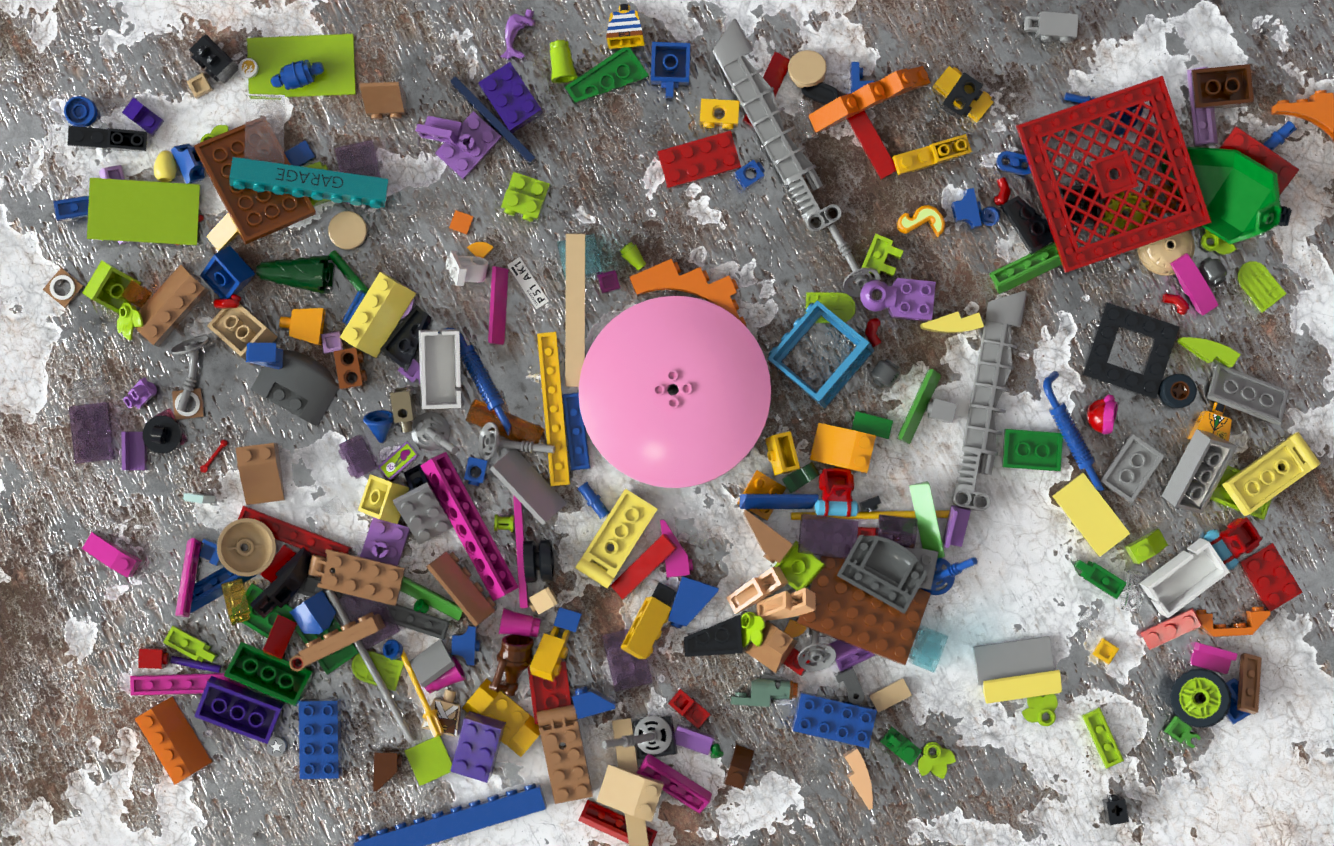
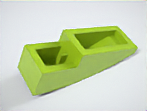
[1176,337,1241,368]

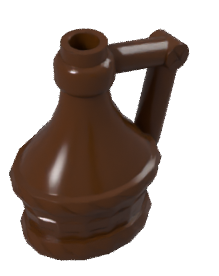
[489,635,534,696]

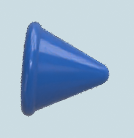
[363,410,394,443]

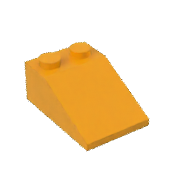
[809,423,876,473]

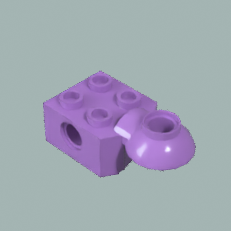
[860,278,936,322]

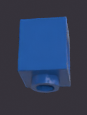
[734,160,765,190]
[464,457,489,486]

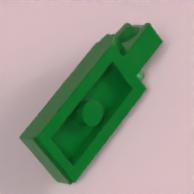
[1074,559,1127,599]

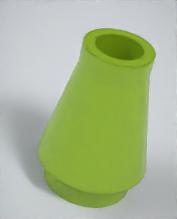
[620,242,646,271]

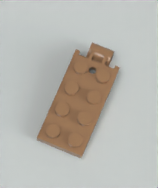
[308,549,406,606]

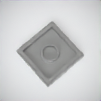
[409,639,455,688]

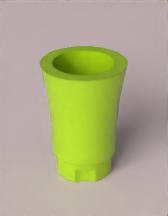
[550,40,578,84]

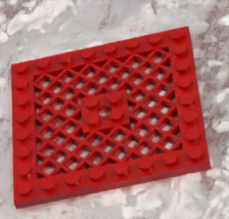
[1016,76,1211,273]

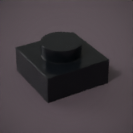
[859,496,881,512]

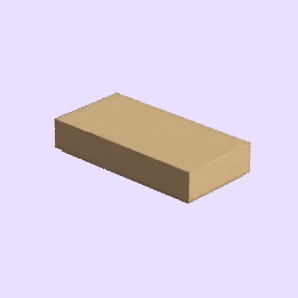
[869,678,912,713]

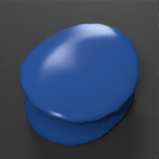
[64,96,98,127]

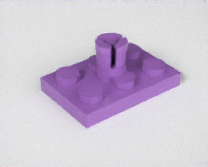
[435,111,502,180]
[360,517,410,566]

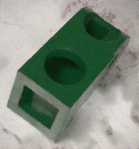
[782,462,820,494]

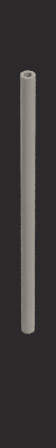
[325,590,415,743]

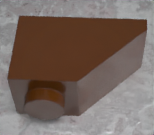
[724,744,754,790]
[373,750,403,792]

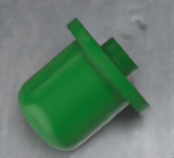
[414,599,429,613]
[710,744,724,759]

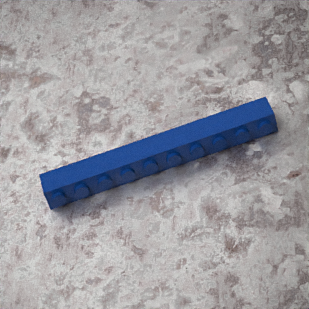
[354,783,547,846]

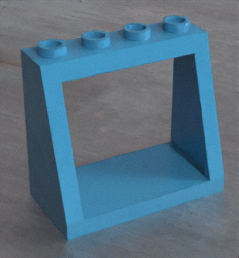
[767,300,874,409]

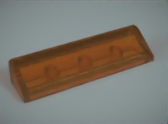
[466,399,545,444]

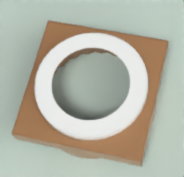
[43,268,84,308]
[172,388,204,420]

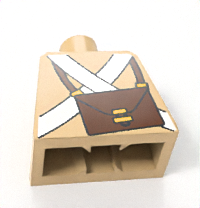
[421,689,462,737]

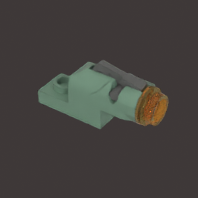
[730,674,798,707]

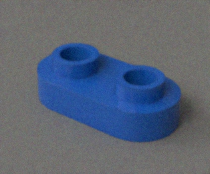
[996,151,1031,176]

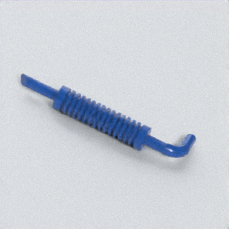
[438,327,511,435]
[1043,371,1104,491]

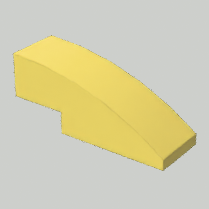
[920,312,984,333]

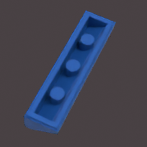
[740,494,819,509]
[178,567,256,613]

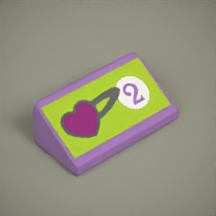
[378,441,420,481]

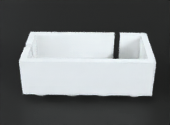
[419,329,461,409]
[1139,538,1230,618]

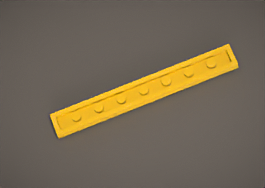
[537,332,570,486]

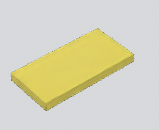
[1052,473,1130,557]

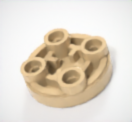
[788,50,827,88]
[328,211,367,250]

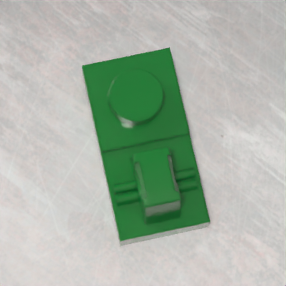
[880,726,922,766]

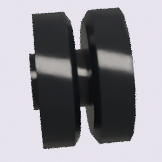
[523,539,554,583]

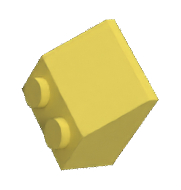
[358,474,409,524]

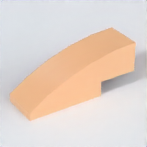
[726,567,788,614]
[756,588,816,621]
[843,747,873,810]

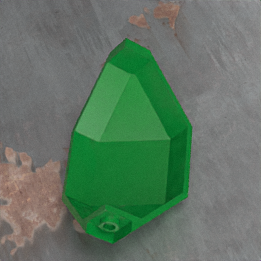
[1161,147,1281,244]

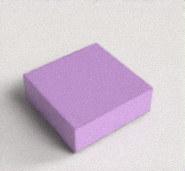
[321,331,343,353]

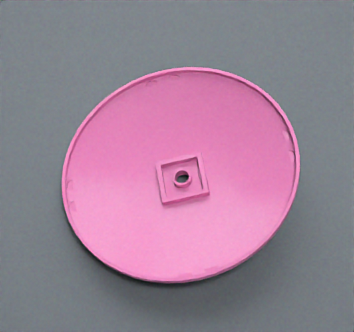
[579,296,771,488]

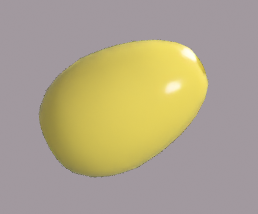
[154,150,177,182]

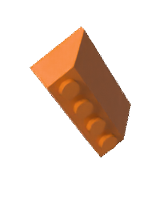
[135,696,213,785]

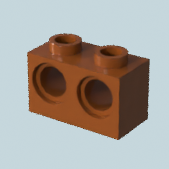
[333,348,367,390]

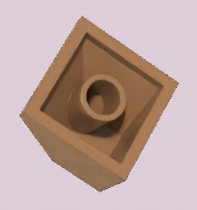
[745,621,798,673]

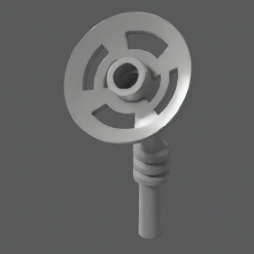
[828,223,881,297]
[171,336,209,412]
[411,413,458,454]
[478,422,555,460]
[798,630,836,671]
[602,716,672,755]

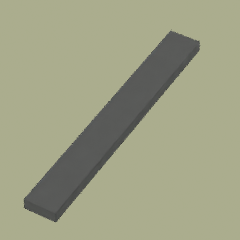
[298,576,450,640]

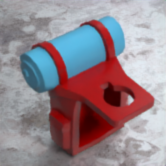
[815,468,859,517]
[1203,517,1262,570]

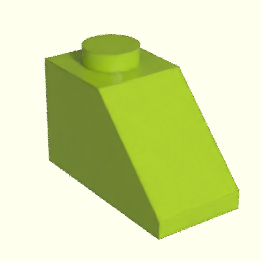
[1125,528,1168,564]

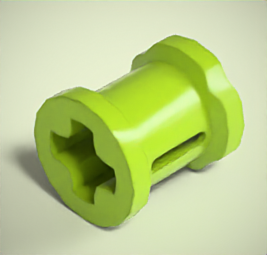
[494,514,515,532]

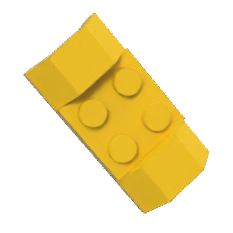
[462,678,540,757]

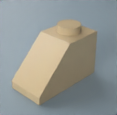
[528,586,559,614]

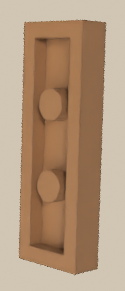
[1237,653,1262,714]

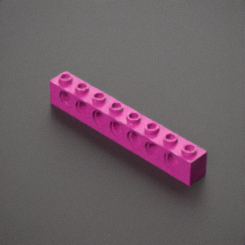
[421,452,519,601]

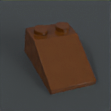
[1191,64,1254,108]

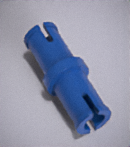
[1263,121,1297,150]
[578,482,610,520]

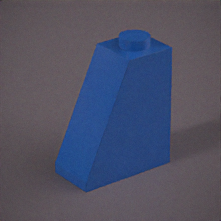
[668,576,719,628]

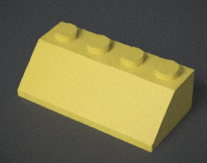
[340,272,417,358]

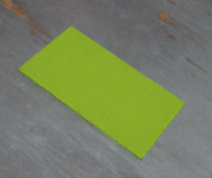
[247,34,356,99]
[87,178,200,245]

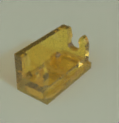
[221,579,250,626]

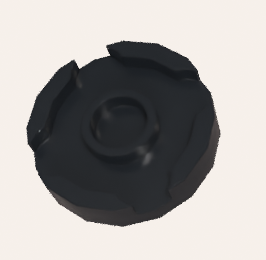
[143,416,182,454]

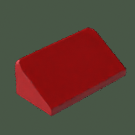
[260,544,297,583]
[263,615,297,659]

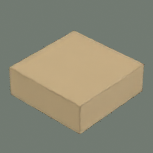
[186,73,213,99]

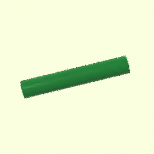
[328,250,369,293]

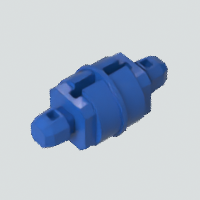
[271,60,324,90]

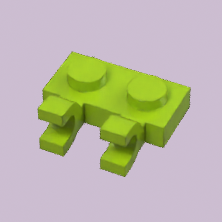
[861,234,903,277]

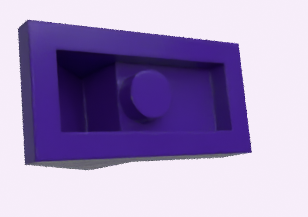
[122,97,164,136]

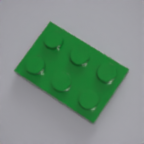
[1002,429,1063,472]
[231,583,296,639]
[295,616,359,675]

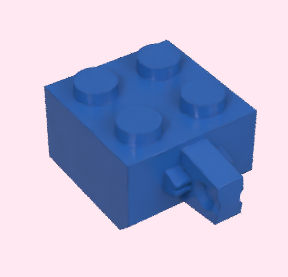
[651,42,690,99]

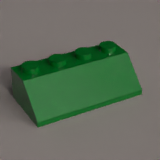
[224,642,312,706]

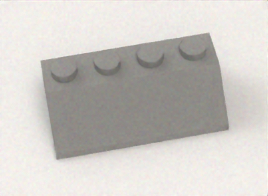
[1162,429,1238,514]

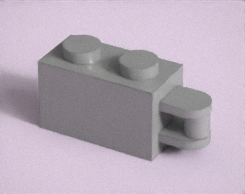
[1024,11,1078,43]

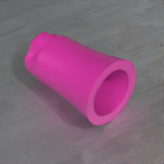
[498,608,541,637]
[425,656,466,694]

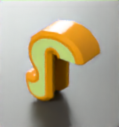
[897,205,945,238]

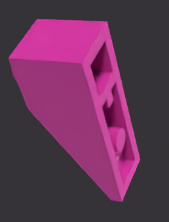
[660,519,693,577]
[82,532,142,578]

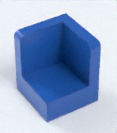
[199,538,221,566]
[554,607,582,632]

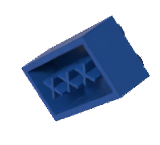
[792,691,877,748]
[299,698,342,779]

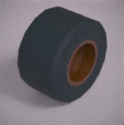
[1159,374,1197,408]

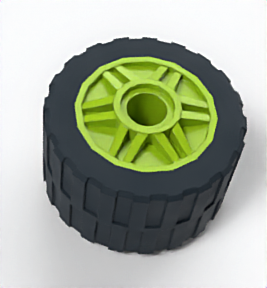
[1170,669,1231,728]

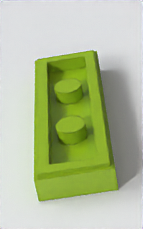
[1082,707,1124,769]

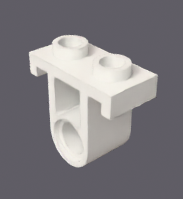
[446,251,488,286]

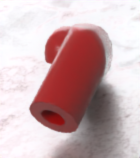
[994,177,1011,206]
[1162,293,1189,315]
[213,294,241,309]
[865,318,882,347]

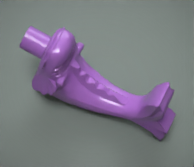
[500,9,535,60]

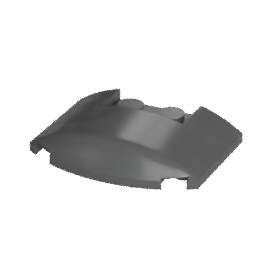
[251,350,340,427]
[837,535,927,614]

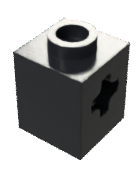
[1102,794,1129,825]

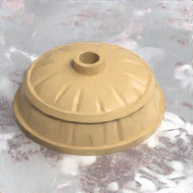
[1137,221,1195,276]
[217,518,276,576]

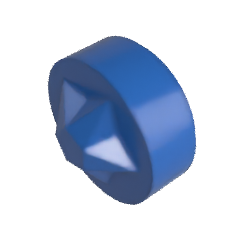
[980,206,1000,226]
[383,639,403,660]

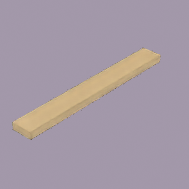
[565,233,585,387]
[612,718,649,846]

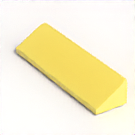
[983,670,1062,703]

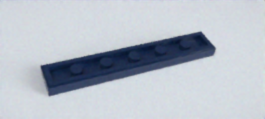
[450,76,537,165]

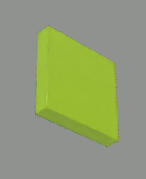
[774,541,826,591]
[404,736,453,786]

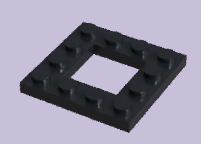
[1082,302,1179,399]

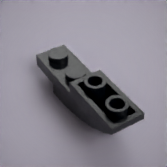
[67,126,147,151]
[250,547,312,618]

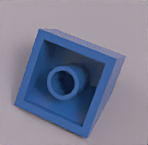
[200,246,255,299]
[572,686,616,719]

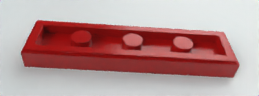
[846,111,896,180]
[610,534,677,600]

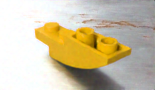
[892,134,972,175]

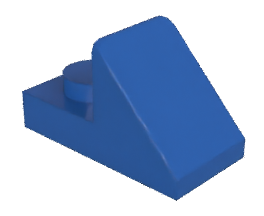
[850,62,875,93]
[246,343,283,369]

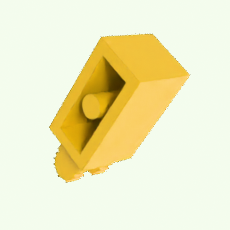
[530,626,570,681]

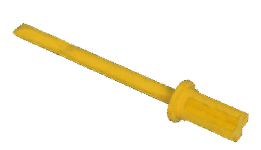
[401,649,444,737]

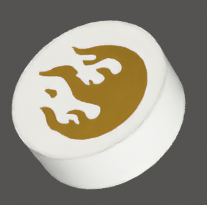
[238,58,259,78]

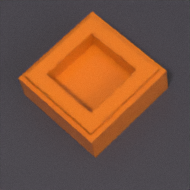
[449,210,474,235]

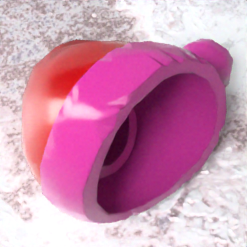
[1086,394,1118,434]

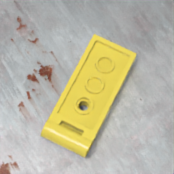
[1222,432,1321,516]
[575,488,658,588]

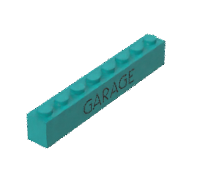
[229,157,388,208]

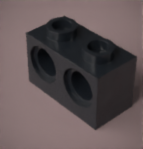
[940,72,983,120]

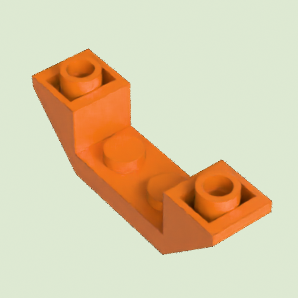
[1195,606,1271,637]

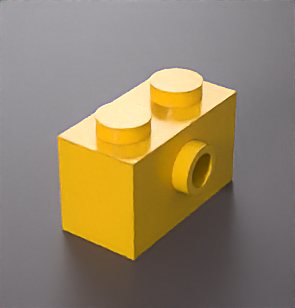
[765,431,800,476]

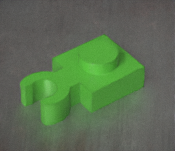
[1164,716,1201,748]

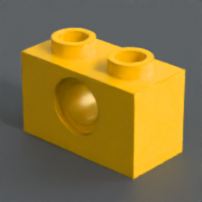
[700,98,739,129]

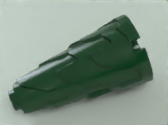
[256,255,334,294]

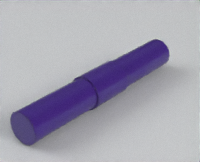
[170,656,221,673]

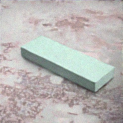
[183,493,216,504]

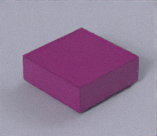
[597,270,621,294]

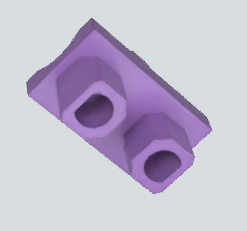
[123,377,157,409]

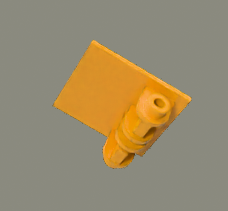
[738,470,786,521]

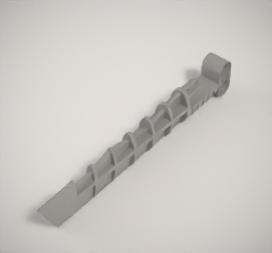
[712,18,842,232]
[952,291,1027,511]

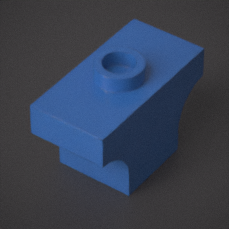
[171,144,205,184]
[951,188,982,229]
[451,625,480,665]

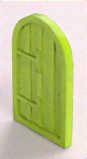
[1237,261,1287,313]
[805,292,856,323]
[351,651,404,691]

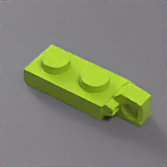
[163,625,218,663]

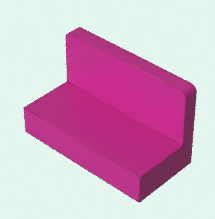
[1190,642,1237,674]

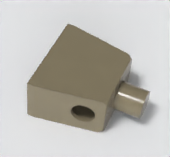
[390,386,416,432]

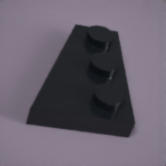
[1001,196,1054,255]
[380,305,432,371]
[684,615,743,657]

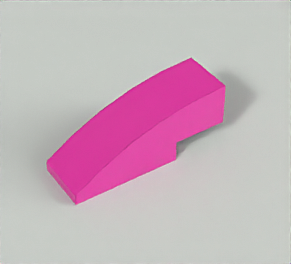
[1170,253,1219,316]

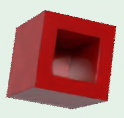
[138,647,169,669]

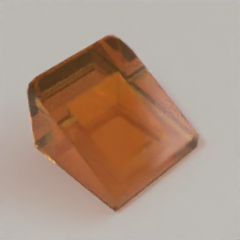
[122,280,152,308]

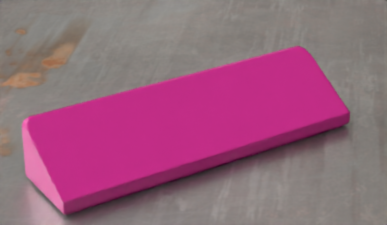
[488,266,508,345]
[175,538,201,617]
[636,754,712,814]

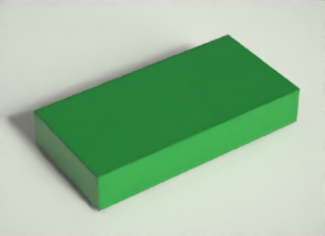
[851,411,893,439]

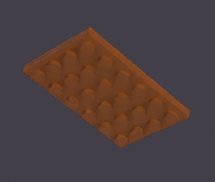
[194,116,316,245]
[796,551,931,666]

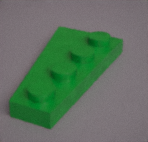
[565,47,649,104]

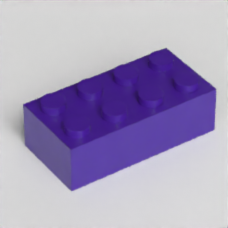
[194,676,284,744]

